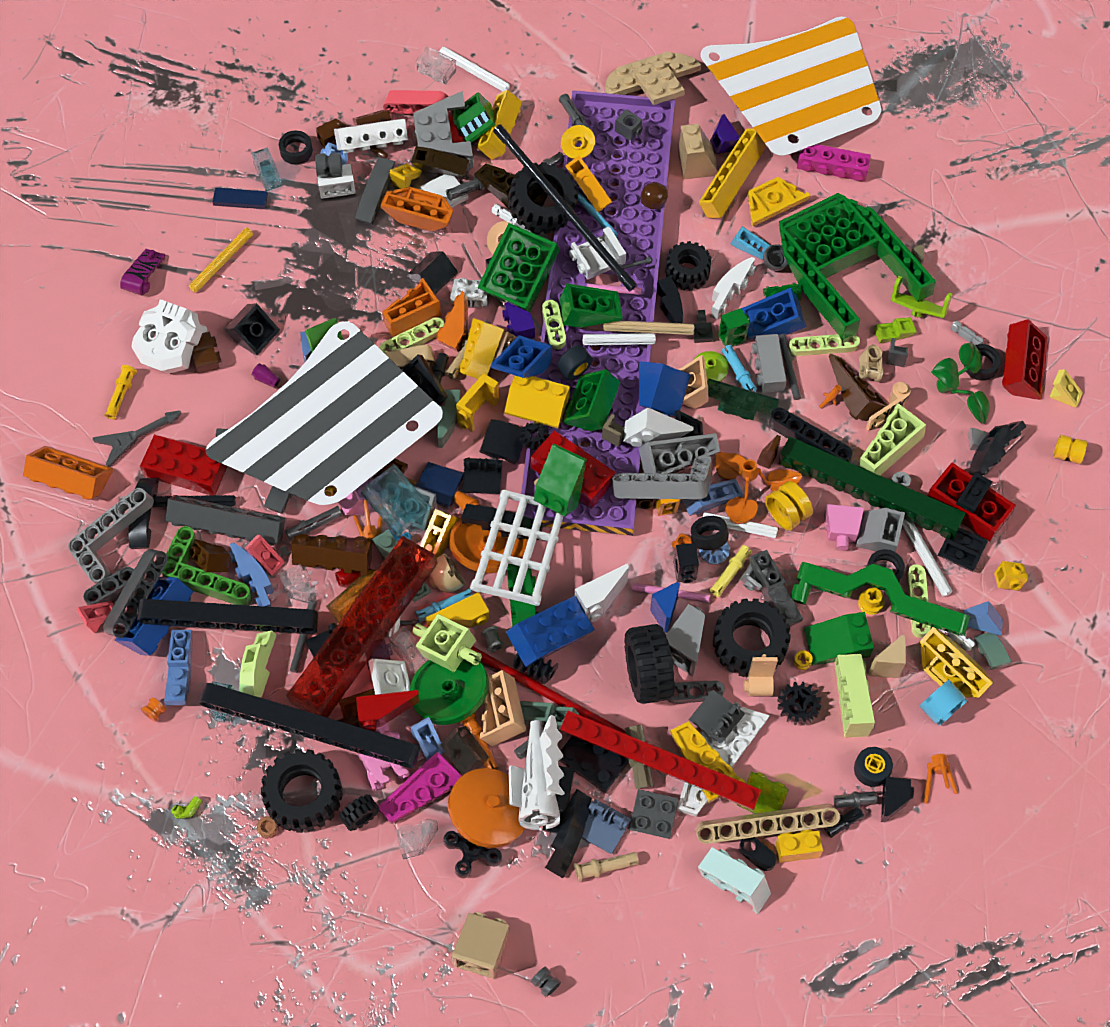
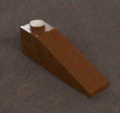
[828,354,888,421]

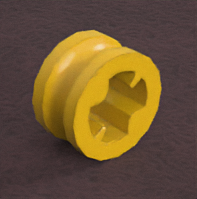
[794,650,813,670]

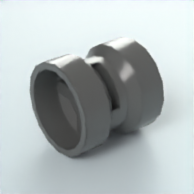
[531,966,561,998]

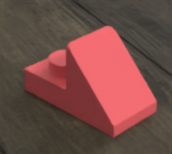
[244,534,285,576]
[77,601,114,633]

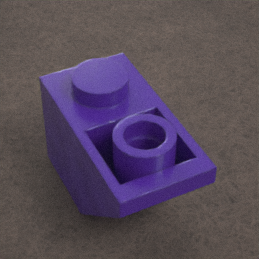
[710,114,740,154]
[502,302,535,339]

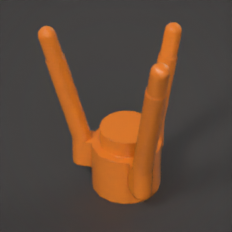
[353,499,385,544]
[924,754,958,804]

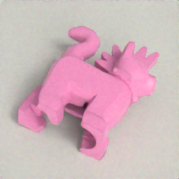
[358,723,410,792]

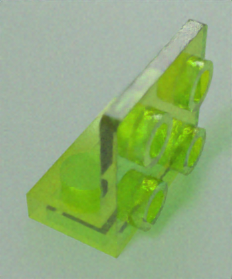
[737,772,789,822]

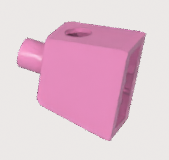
[824,504,864,551]

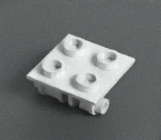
[450,278,488,308]

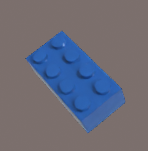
[506,596,595,667]

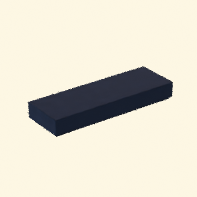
[212,188,268,209]

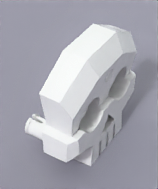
[131,299,207,374]

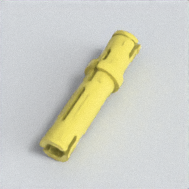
[710,545,752,597]

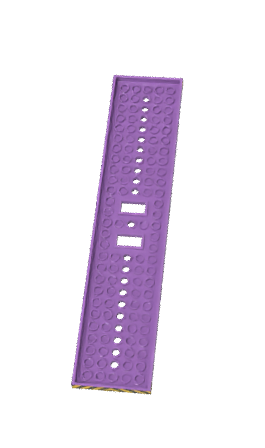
[521,90,675,535]

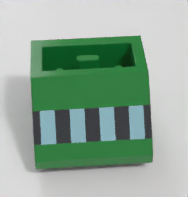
[452,92,495,143]

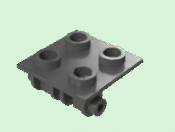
[689,690,745,744]
[629,789,678,839]

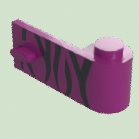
[120,249,165,296]

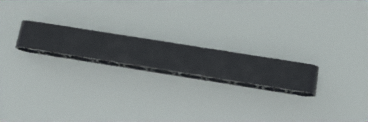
[199,683,421,768]

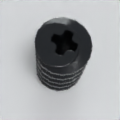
[513,653,558,684]

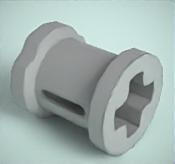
[481,626,504,652]

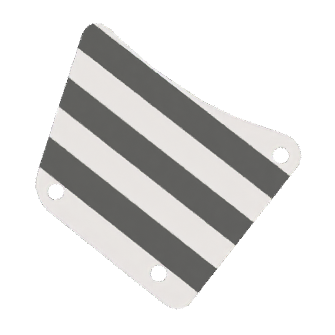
[206,322,443,505]

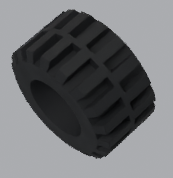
[665,241,711,291]

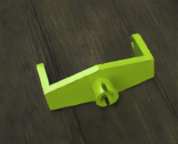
[890,276,952,318]

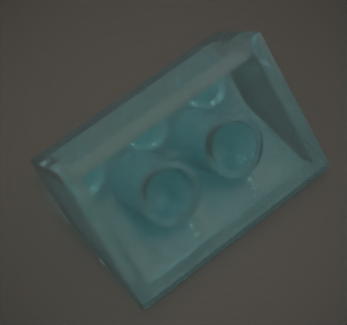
[361,464,431,537]

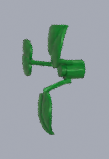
[931,342,990,424]

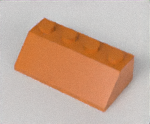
[23,446,113,500]

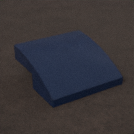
[416,462,464,507]

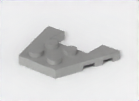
[413,91,473,159]

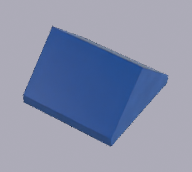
[650,582,680,633]

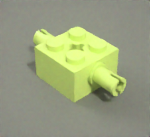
[412,614,482,672]

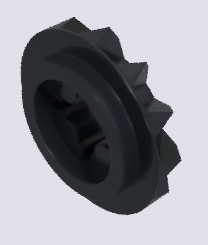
[519,421,549,450]

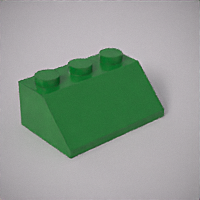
[563,369,620,431]

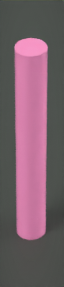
[587,284,642,295]

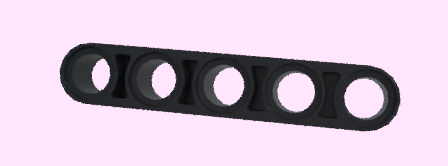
[769,407,853,462]

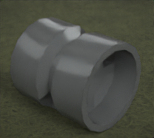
[315,153,342,177]

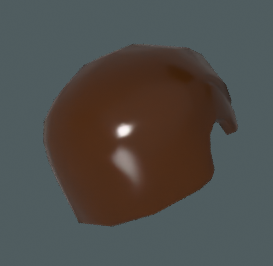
[640,182,668,209]

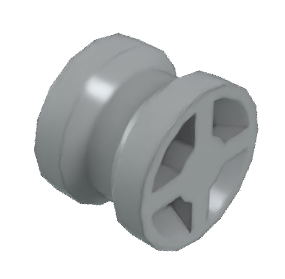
[891,472,911,488]

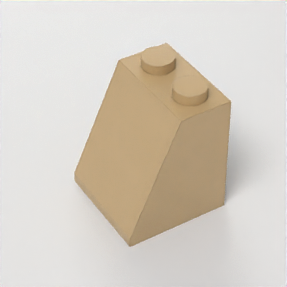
[678,124,718,179]
[452,912,510,979]

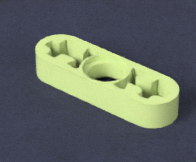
[542,300,566,349]

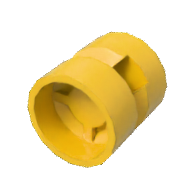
[1054,434,1087,464]

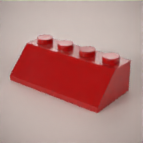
[1002,319,1048,400]

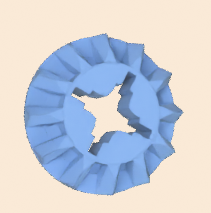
[699,534,730,564]

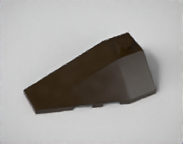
[474,164,548,211]

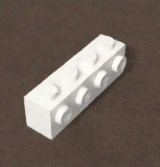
[334,119,408,153]

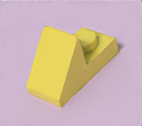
[1050,369,1083,407]

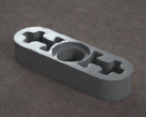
[668,681,725,704]

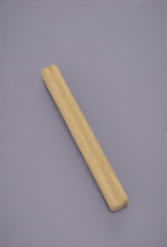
[603,321,694,335]

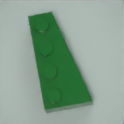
[507,564,539,651]

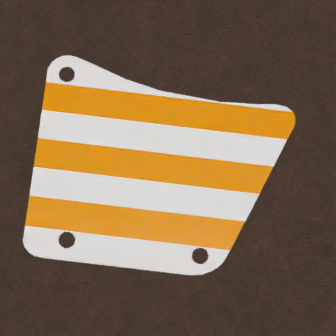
[700,16,881,156]

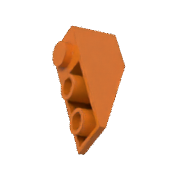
[436,291,468,353]

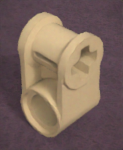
[859,345,883,382]

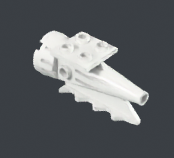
[509,715,565,830]

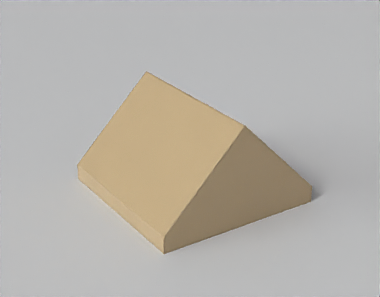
[868,634,906,678]

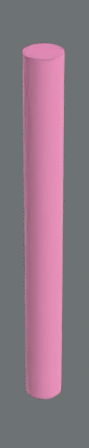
[632,583,710,602]

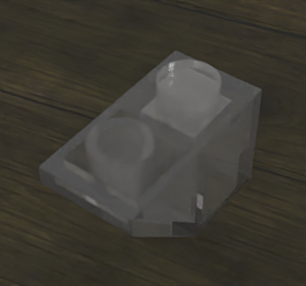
[278,564,319,604]
[396,819,438,860]

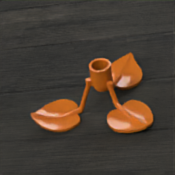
[715,451,802,524]

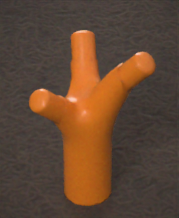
[819,385,842,408]

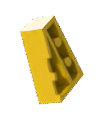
[460,318,504,379]

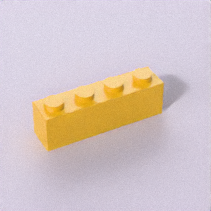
[477,89,522,160]

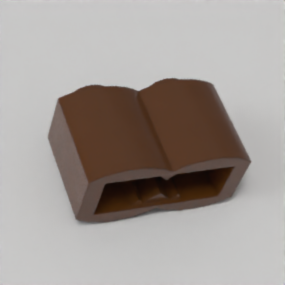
[192,331,222,374]

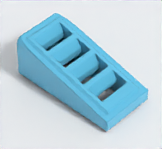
[730,226,770,259]

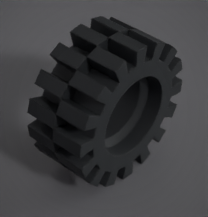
[339,794,380,831]

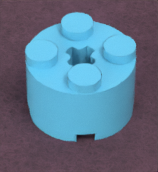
[919,679,967,726]

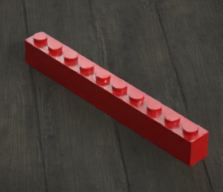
[560,711,761,811]

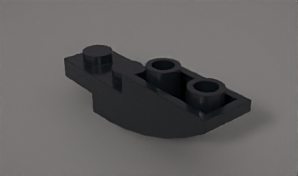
[968,421,1026,475]

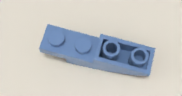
[229,543,274,607]
[164,630,192,705]

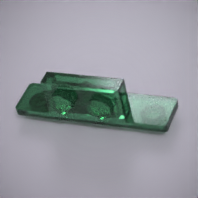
[707,379,780,420]

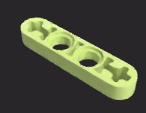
[380,317,444,353]
[789,334,860,356]
[907,564,931,638]

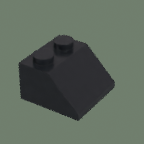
[224,303,280,355]

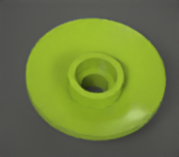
[694,351,729,384]

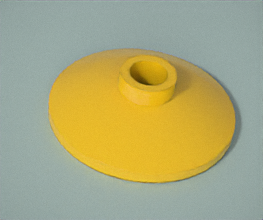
[561,125,595,159]

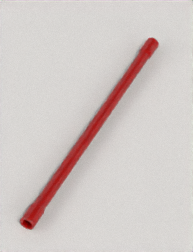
[471,646,648,743]

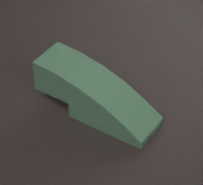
[438,390,461,448]
[520,701,580,731]

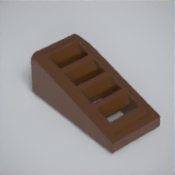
[757,435,781,469]

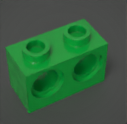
[718,308,750,349]

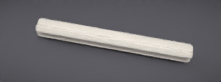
[439,46,510,92]
[902,519,952,597]

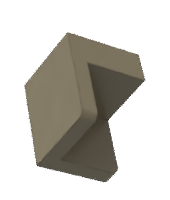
[602,414,625,447]

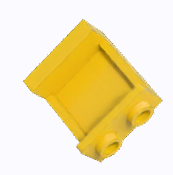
[456,373,499,432]

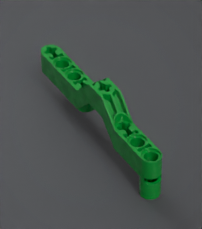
[790,562,971,636]

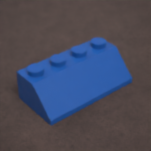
[115,577,194,656]

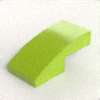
[873,317,917,343]

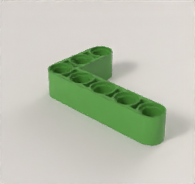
[162,526,253,605]

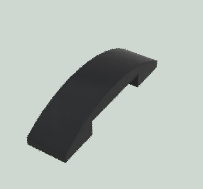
[128,478,159,549]

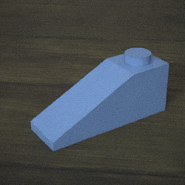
[682,478,743,516]

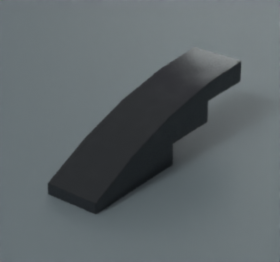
[461,504,544,540]
[545,789,592,878]

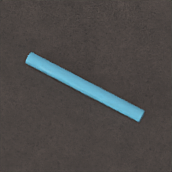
[576,189,618,237]

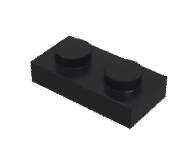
[956,472,993,513]

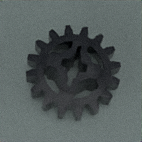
[777,681,822,725]

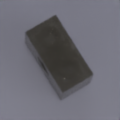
[440,726,489,775]

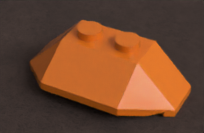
[380,187,454,232]

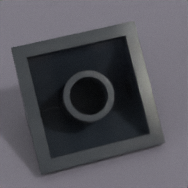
[407,251,458,295]

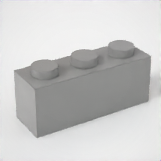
[752,334,786,392]

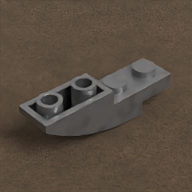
[749,550,803,626]

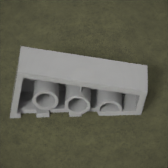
[639,433,720,474]

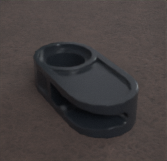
[739,837,777,871]

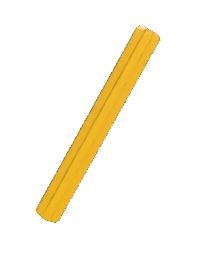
[189,227,253,293]

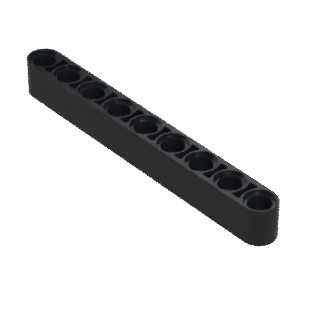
[137,599,318,634]

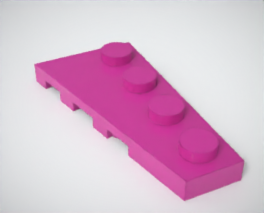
[378,752,462,824]

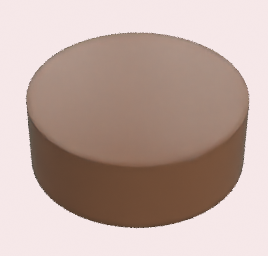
[256,816,278,839]

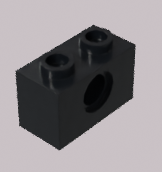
[673,543,699,583]

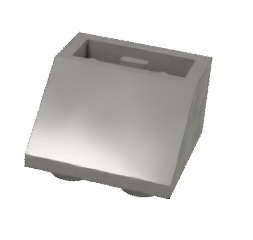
[856,508,905,552]

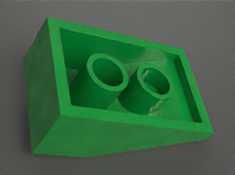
[559,283,623,328]
[533,444,587,517]
[804,612,874,665]

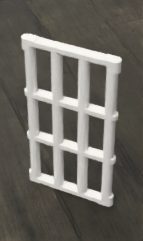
[470,490,563,606]

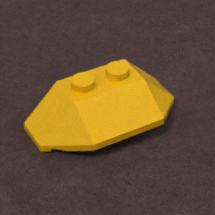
[920,627,994,697]

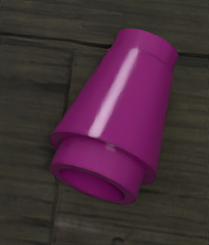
[251,363,280,388]

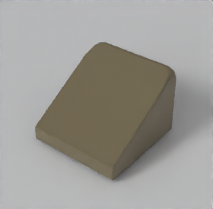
[911,244,924,264]

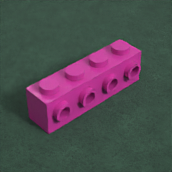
[797,144,871,182]

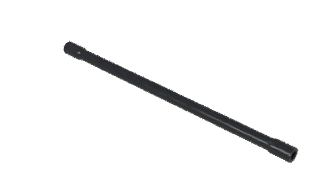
[493,124,637,292]

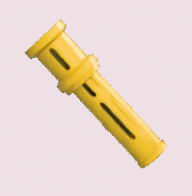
[104,365,137,420]

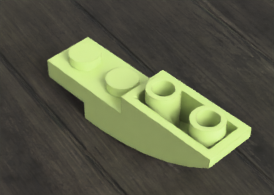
[239,631,277,698]

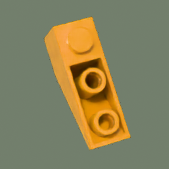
[565,156,612,212]

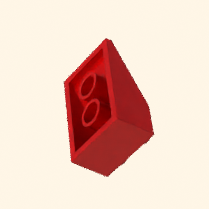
[356,690,419,731]

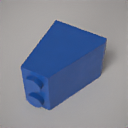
[639,361,690,417]

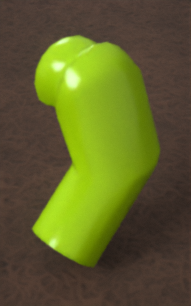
[171,796,203,819]

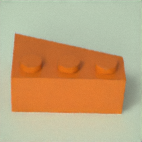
[382,278,442,337]

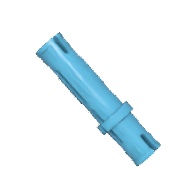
[722,345,757,395]
[415,589,473,623]

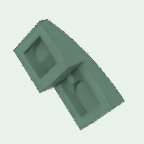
[974,633,1012,670]

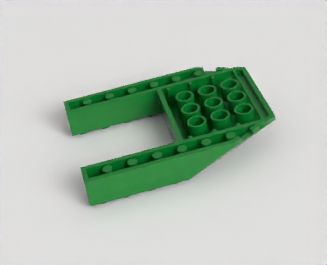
[779,193,936,340]

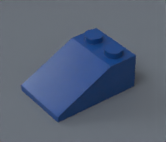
[742,288,806,339]
[490,335,552,378]

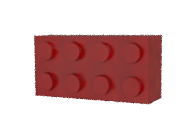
[531,430,615,509]
[140,434,228,495]
[927,462,1016,542]

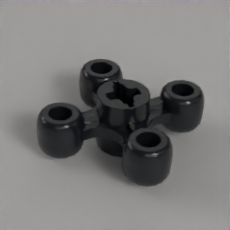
[443,831,502,878]

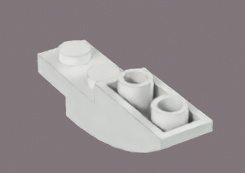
[711,257,756,319]

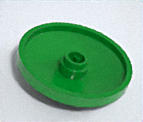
[410,659,489,725]

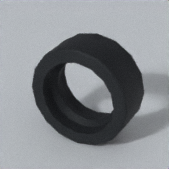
[278,130,313,165]
[964,344,1001,381]
[691,515,729,550]
[866,549,905,582]

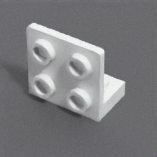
[318,164,356,199]

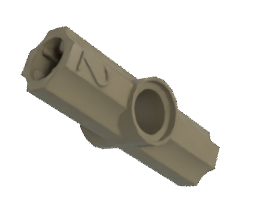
[625,725,653,789]

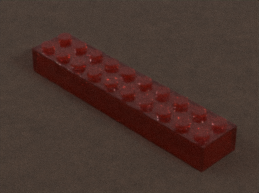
[286,535,438,718]

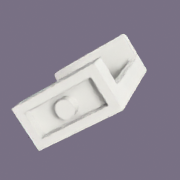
[569,227,626,280]

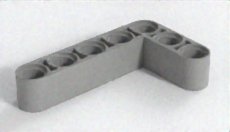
[612,455,713,499]
[68,488,154,584]

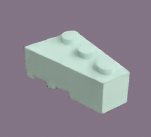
[698,847,771,914]

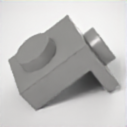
[740,563,763,591]

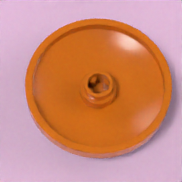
[449,519,527,573]
[448,768,525,848]

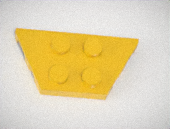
[748,177,810,226]

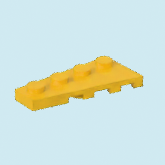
[670,721,746,803]

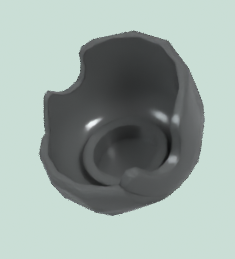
[763,244,788,271]

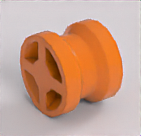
[141,697,167,722]

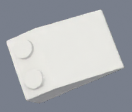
[623,408,693,447]
[575,564,629,622]

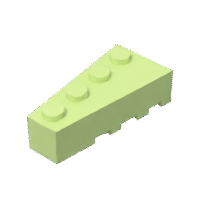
[860,403,926,475]
[835,654,875,738]

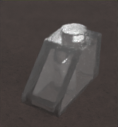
[389,626,429,674]

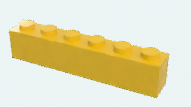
[698,128,767,218]

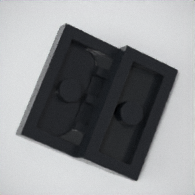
[479,419,523,464]
[937,527,988,572]

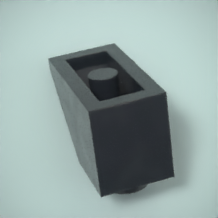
[881,776,914,822]

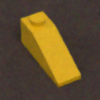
[413,509,460,570]
[426,592,490,628]

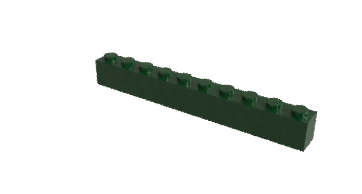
[778,436,966,540]

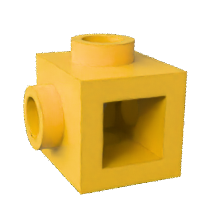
[994,561,1028,591]

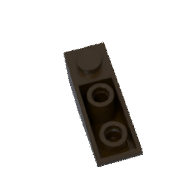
[411,146,470,177]

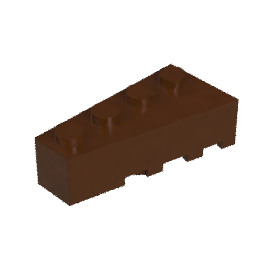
[291,534,372,576]

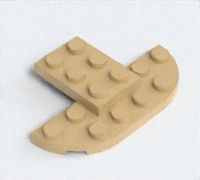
[605,51,701,105]

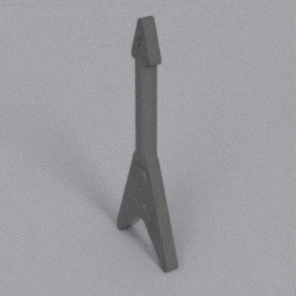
[93,410,182,467]

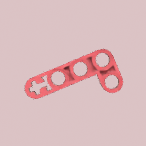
[383,90,453,117]

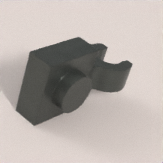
[693,310,713,343]

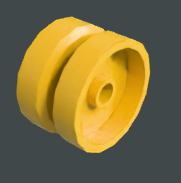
[765,481,813,531]

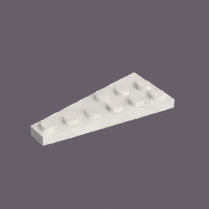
[676,707,770,817]

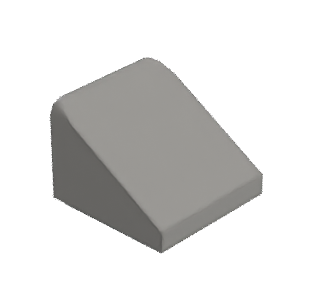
[968,428,987,450]

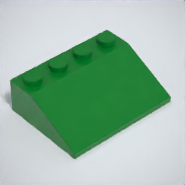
[477,223,560,312]

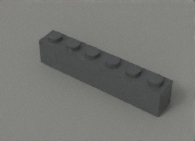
[165,495,285,546]

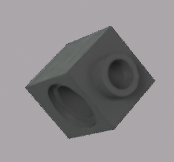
[615,109,643,141]

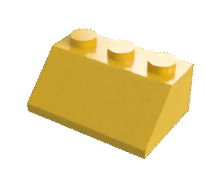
[504,375,570,429]

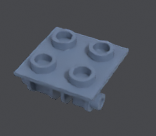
[582,799,631,855]

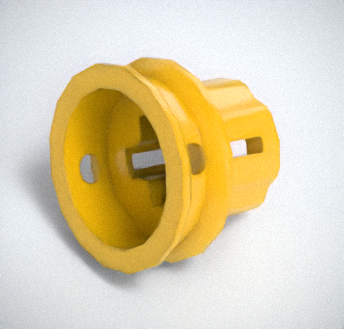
[858,588,884,615]

